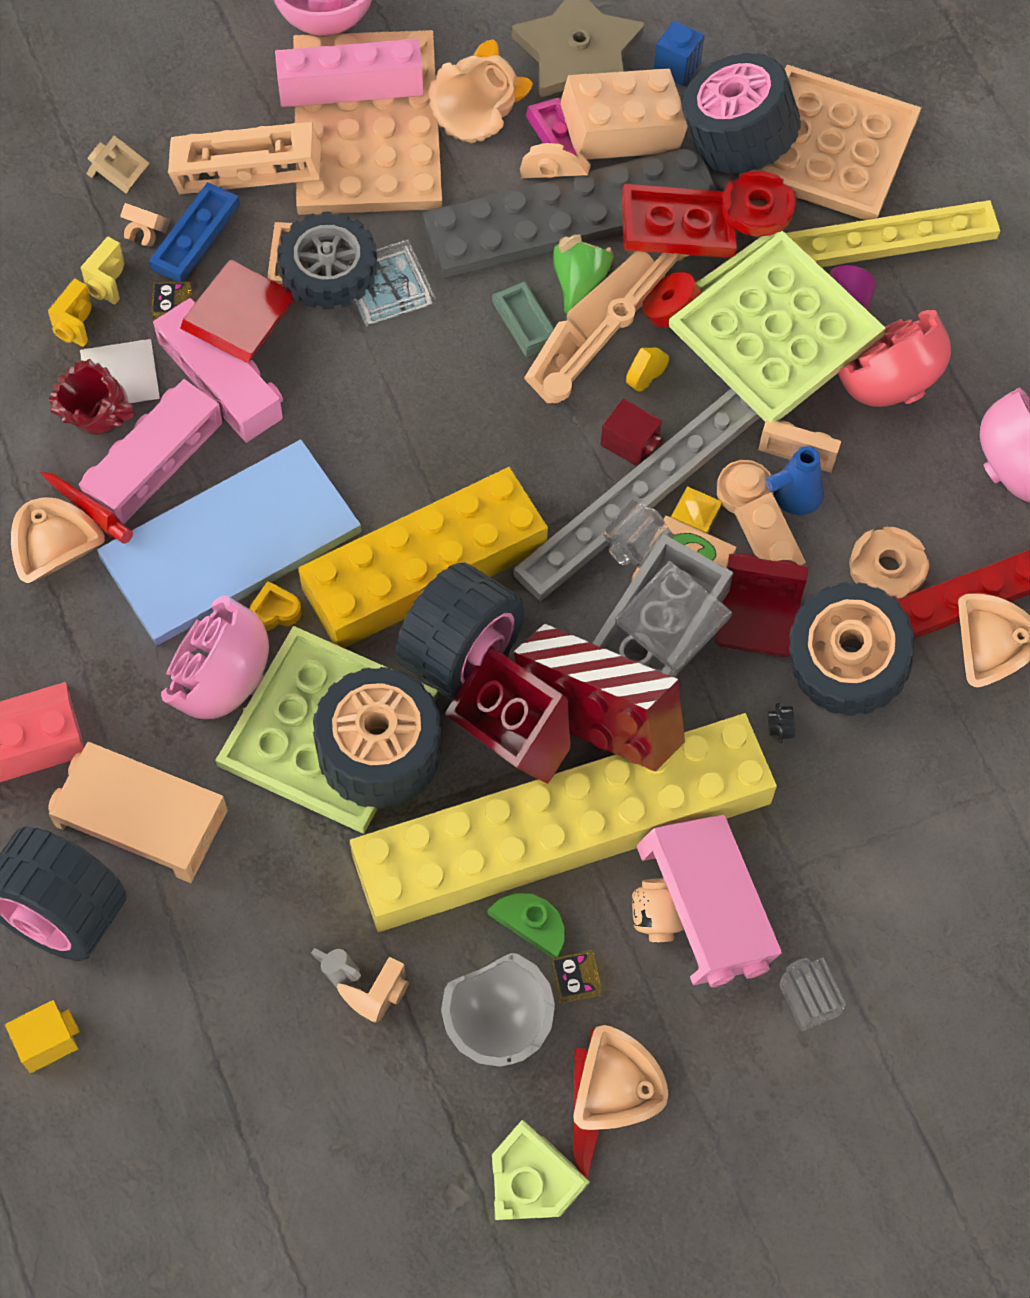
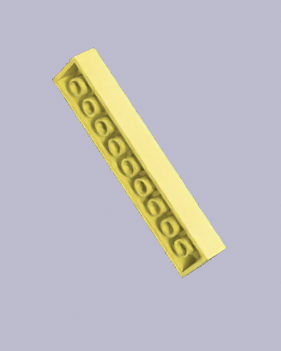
[350,713,777,933]

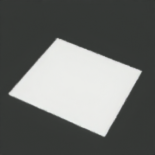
[80,339,160,403]

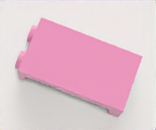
[636,814,782,987]

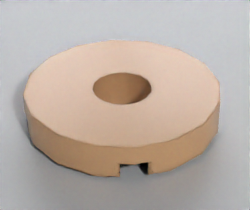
[849,527,929,600]

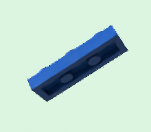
[149,182,240,283]

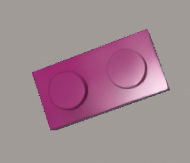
[526,98,577,156]

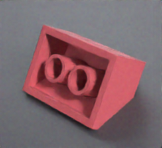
[0,682,85,782]

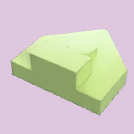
[492,1120,590,1220]

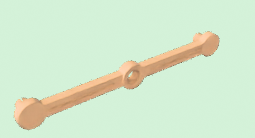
[543,253,689,403]

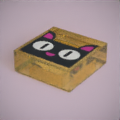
[151,282,192,321]
[551,950,603,1004]

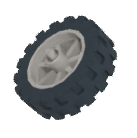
[277,212,378,309]

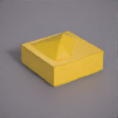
[671,486,722,534]

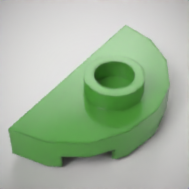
[487,893,564,960]

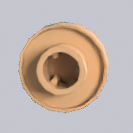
[716,460,774,514]

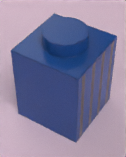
[654,20,704,86]

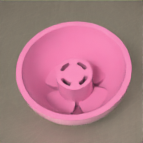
[274,0,372,36]

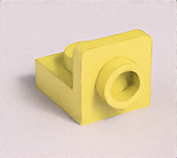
[81,237,125,305]

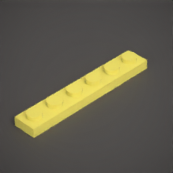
[785,200,1000,267]

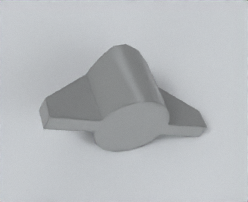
[311,948,361,988]

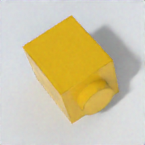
[5,1000,80,1073]

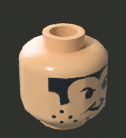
[632,878,684,942]

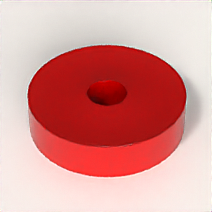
[642,272,702,328]

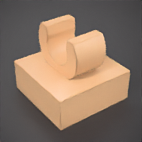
[120,203,170,247]

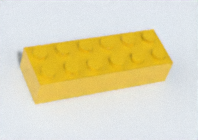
[298,467,548,648]

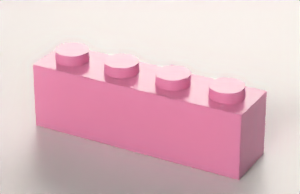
[275,39,423,107]
[153,298,283,443]
[79,379,223,524]

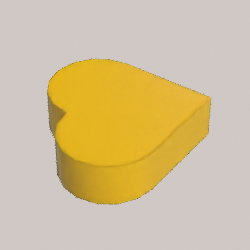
[626,347,669,392]
[249,581,302,631]

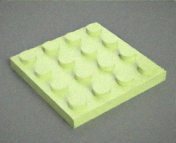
[669,231,886,423]
[215,626,438,834]

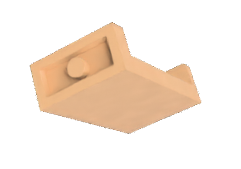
[48,742,228,883]

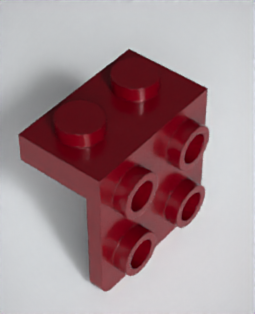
[714,553,809,658]

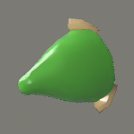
[553,235,615,315]

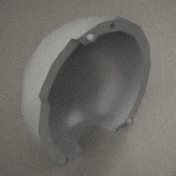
[441,953,555,1067]

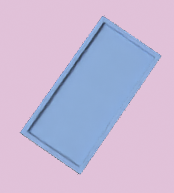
[97,439,362,646]

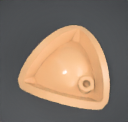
[11,497,105,583]
[958,594,1030,687]
[574,1025,668,1130]

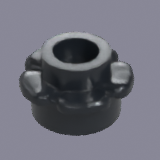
[768,703,795,743]

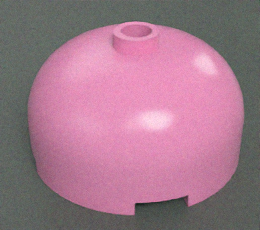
[980,387,1030,503]
[161,596,269,719]

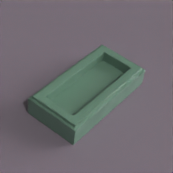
[492,281,555,358]

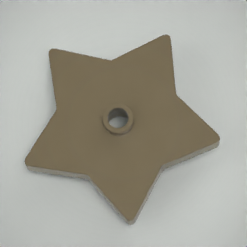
[512,0,644,97]

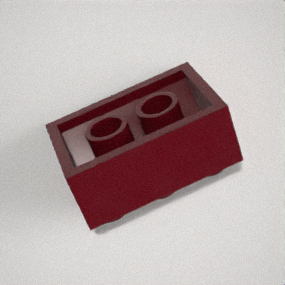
[445,646,570,784]

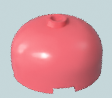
[837,310,951,407]

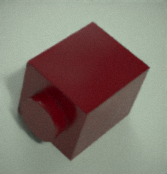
[600,398,663,466]

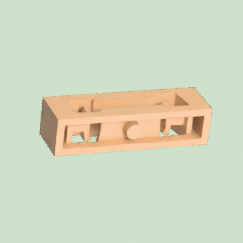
[168,122,321,195]

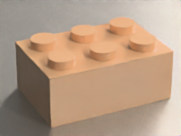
[560,69,688,160]

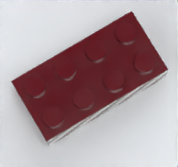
[514,624,685,772]

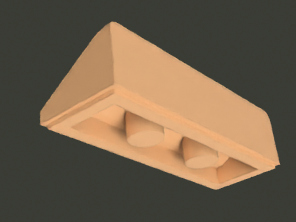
[567,251,666,340]

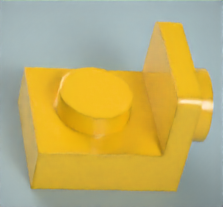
[48,278,92,347]

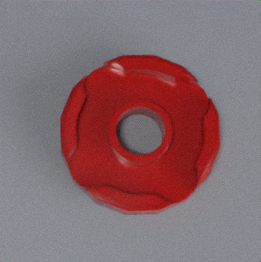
[722,171,796,236]

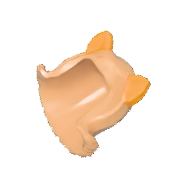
[429,40,533,143]

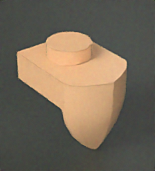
[337,957,409,1023]

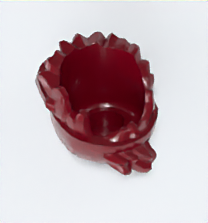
[49,359,134,435]

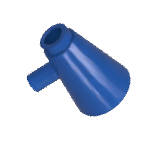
[765,446,824,515]

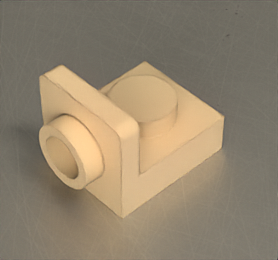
[86,135,149,193]

